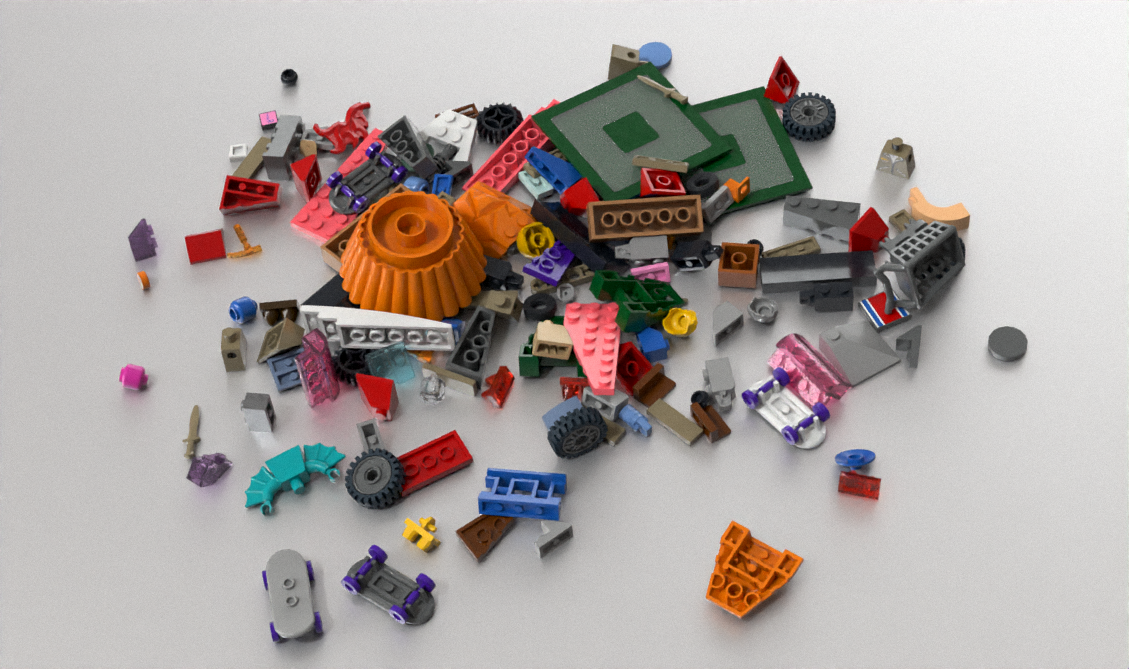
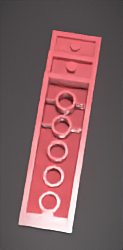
[462,99,561,194]

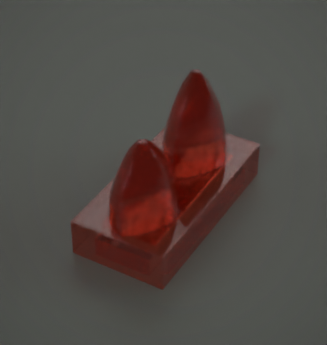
[481,366,515,408]
[560,377,590,401]
[838,470,882,500]

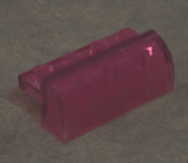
[294,328,340,408]
[767,333,851,407]

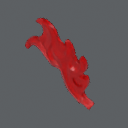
[313,102,371,155]

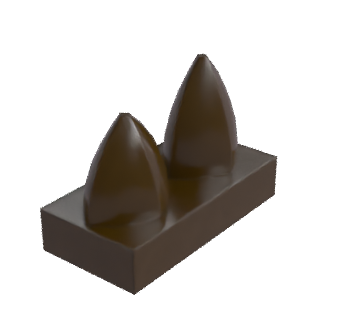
[259,299,300,326]

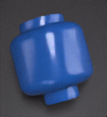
[229,296,258,324]

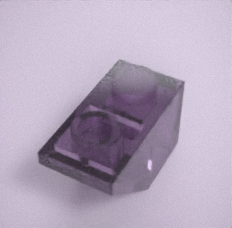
[128,218,158,262]
[186,453,233,487]

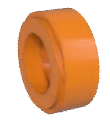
[137,271,150,290]

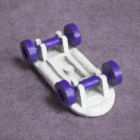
[741,367,830,449]

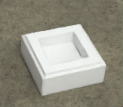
[229,143,248,163]

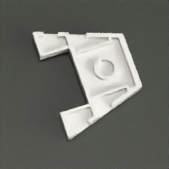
[420,109,478,161]

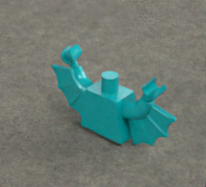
[245,443,346,515]

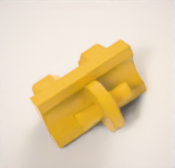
[402,516,441,553]

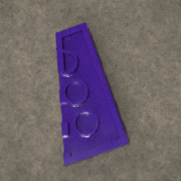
[522,240,576,286]

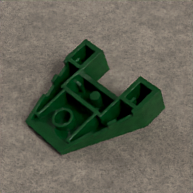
[589,270,685,333]
[518,316,587,378]

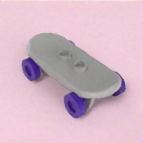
[262,549,323,643]

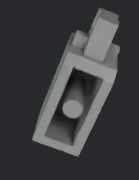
[615,235,669,265]
[702,357,736,411]

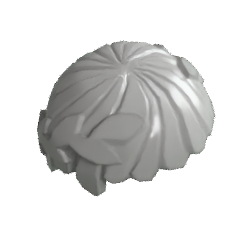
[747,297,779,323]

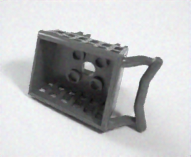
[873,219,966,315]

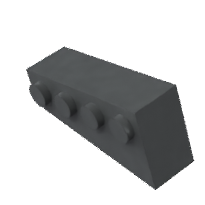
[262,115,305,181]
[377,115,438,179]
[783,195,861,242]
[446,306,495,390]

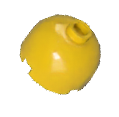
[517,222,555,260]

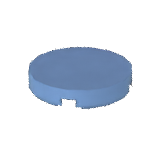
[639,42,672,70]

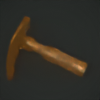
[227,224,262,258]

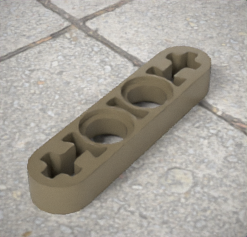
[530,264,595,294]

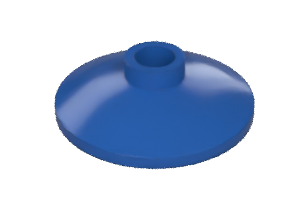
[835,449,876,470]

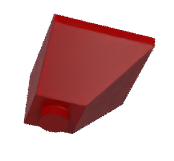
[560,177,600,218]
[848,207,890,253]
[616,341,653,396]
[356,373,399,421]

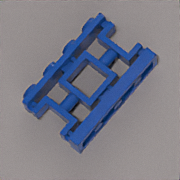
[478,468,567,521]

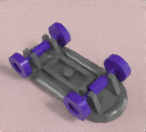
[326,141,408,215]
[341,545,436,625]

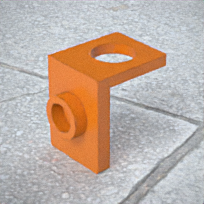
[724,176,750,203]

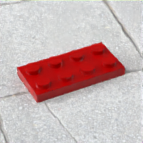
[397,430,474,496]

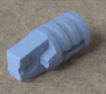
[619,404,652,437]

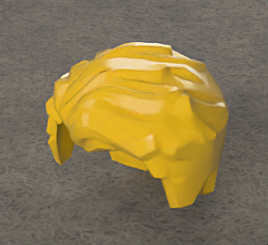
[662,308,698,338]

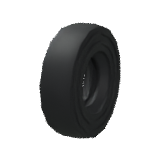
[686,172,720,198]
[523,293,557,321]

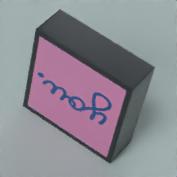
[259,110,278,130]

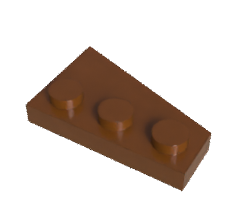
[455,514,518,563]

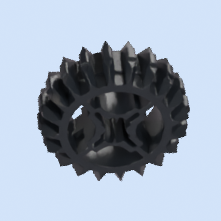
[476,102,524,145]
[331,345,383,387]

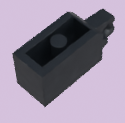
[670,240,724,272]
[479,255,524,291]
[799,282,854,313]

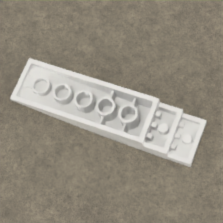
[300,305,456,351]

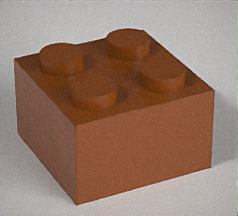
[718,242,760,288]

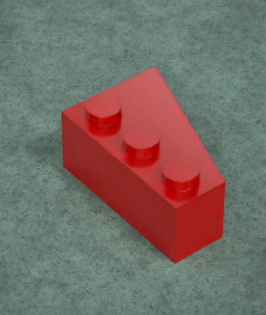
[219,175,283,215]

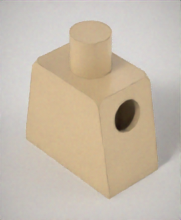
[532,320,573,360]

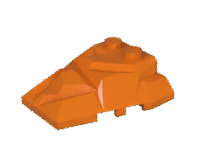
[453,181,539,260]
[706,520,804,619]

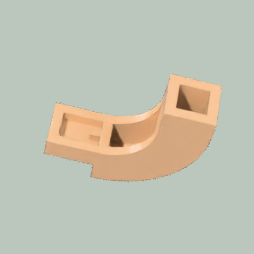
[908,187,970,231]

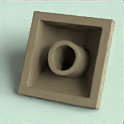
[257,318,305,364]

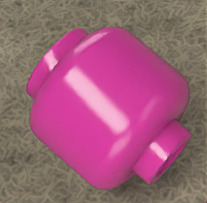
[119,364,149,390]

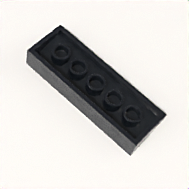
[530,199,629,273]
[759,250,877,294]

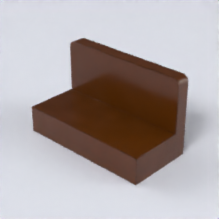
[633,362,676,408]
[690,402,731,444]

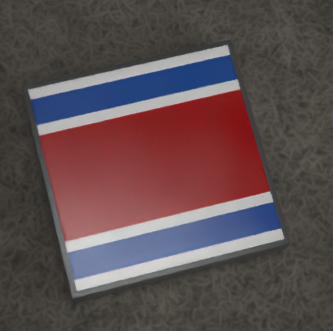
[858,288,911,333]

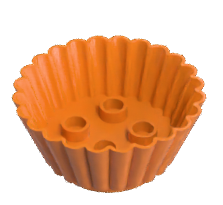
[339,191,487,322]

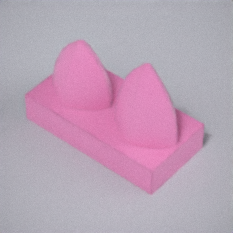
[630,262,671,282]

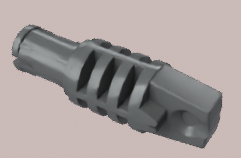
[420,143,457,183]

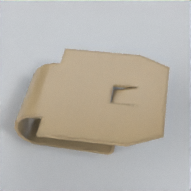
[300,140,317,158]

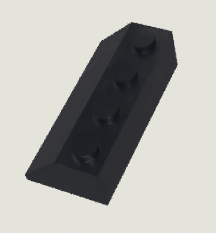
[301,273,361,309]

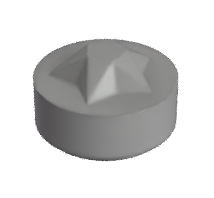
[557,283,576,303]

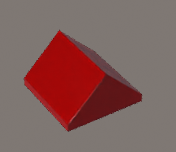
[764,56,800,104]
[290,154,322,204]
[641,168,686,198]
[185,228,227,265]

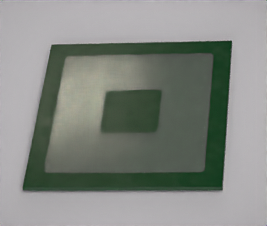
[531,62,732,201]
[679,86,813,219]

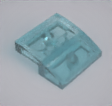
[365,342,416,385]

